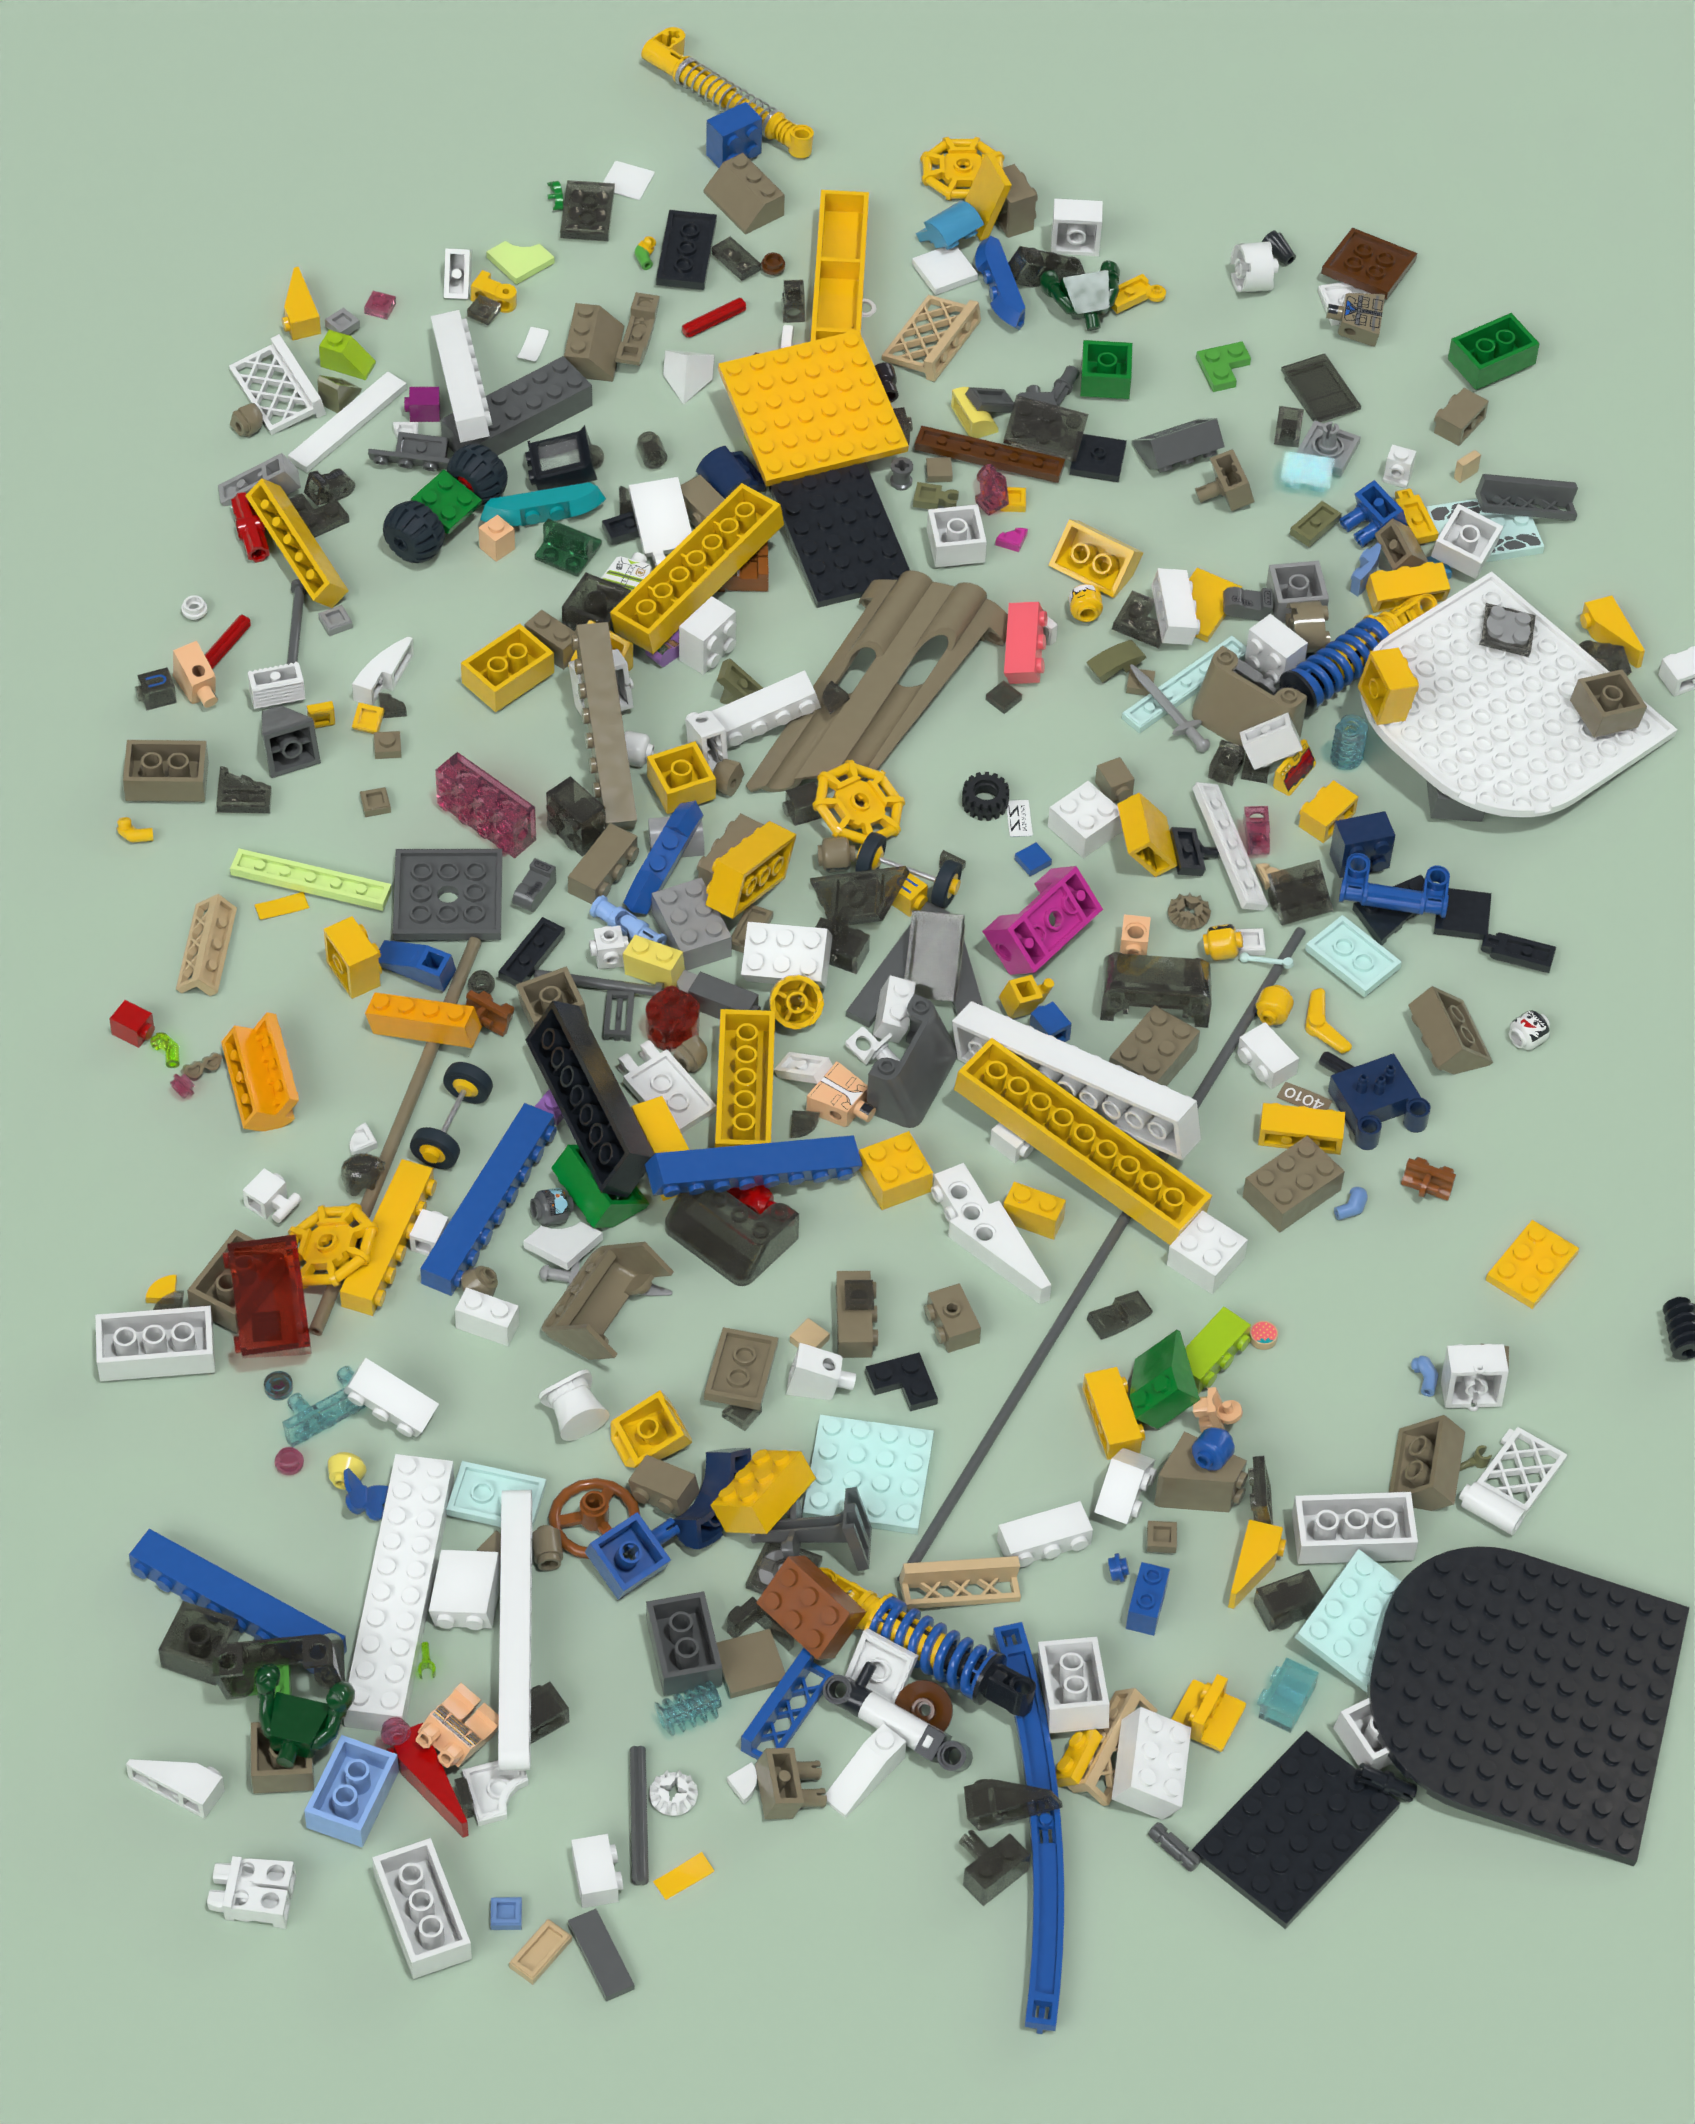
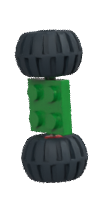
[383,444,508,563]

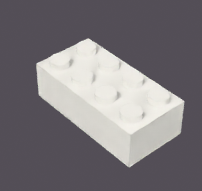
[95,1306,215,1381]
[1292,1492,1418,1564]
[372,1838,472,1979]

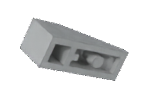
[218,453,301,506]

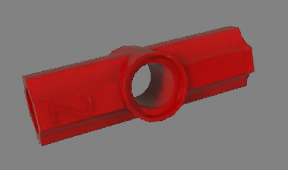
[231,492,270,563]

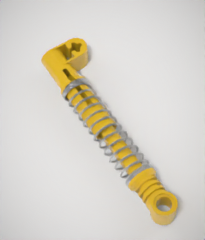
[641,27,814,158]

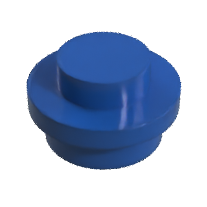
[1108,1553,1130,1582]

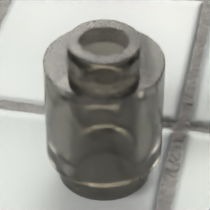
[637,431,667,469]

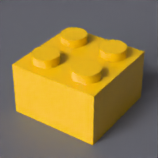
[1358,647,1419,725]
[647,741,716,814]
[323,916,382,999]
[859,1131,933,1210]

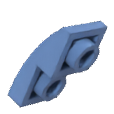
[1350,542,1381,597]

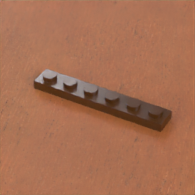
[914,425,1066,483]

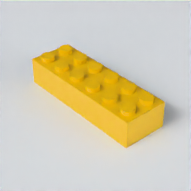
[715,1009,775,1148]

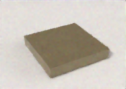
[717,1629,785,1699]

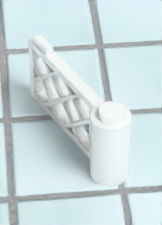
[1459,1427,1567,1535]

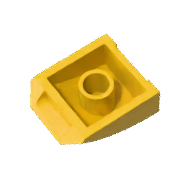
[610,1390,692,1468]

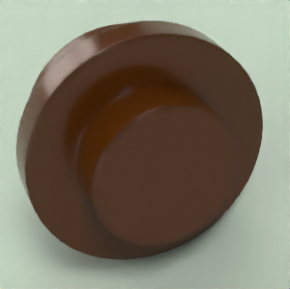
[761,252,785,275]

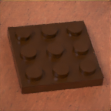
[1321,227,1418,300]

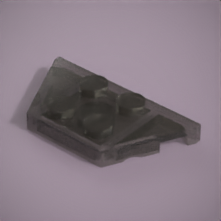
[810,866,909,927]

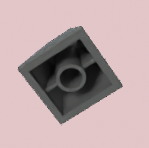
[262,705,321,778]

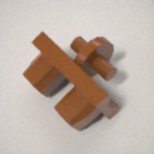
[466,990,514,1037]
[1401,1157,1456,1201]

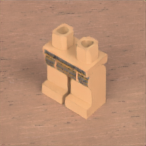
[416,1683,499,1768]

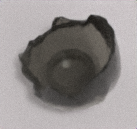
[341,1152,386,1196]

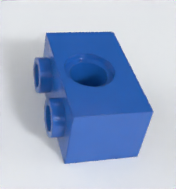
[1126,1562,1170,1636]

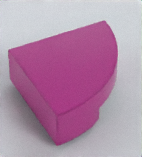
[995,528,1028,552]

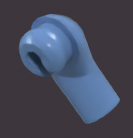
[1334,1187,1368,1220]
[1411,1356,1439,1397]

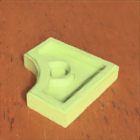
[486,241,555,285]

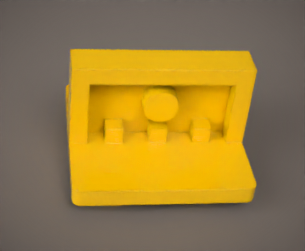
[1172,1674,1246,1752]

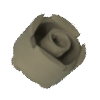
[1285,600,1331,653]

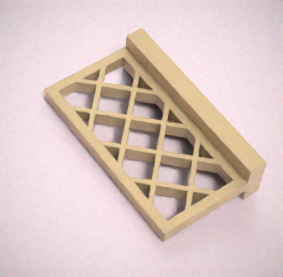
[882,294,981,382]

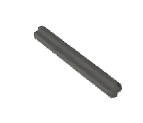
[630,1746,649,1885]

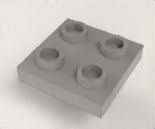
[1295,421,1361,476]

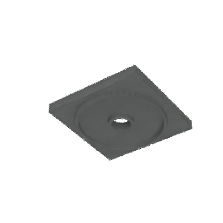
[393,849,503,940]

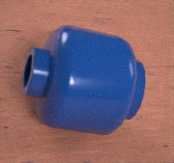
[1192,1427,1235,1471]

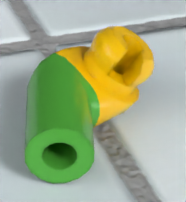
[634,236,656,270]

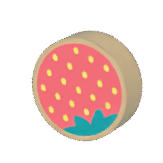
[1249,1321,1278,1350]

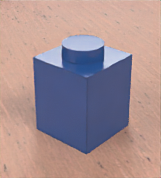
[1030,1002,1072,1042]

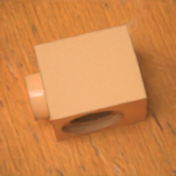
[1119,914,1151,959]

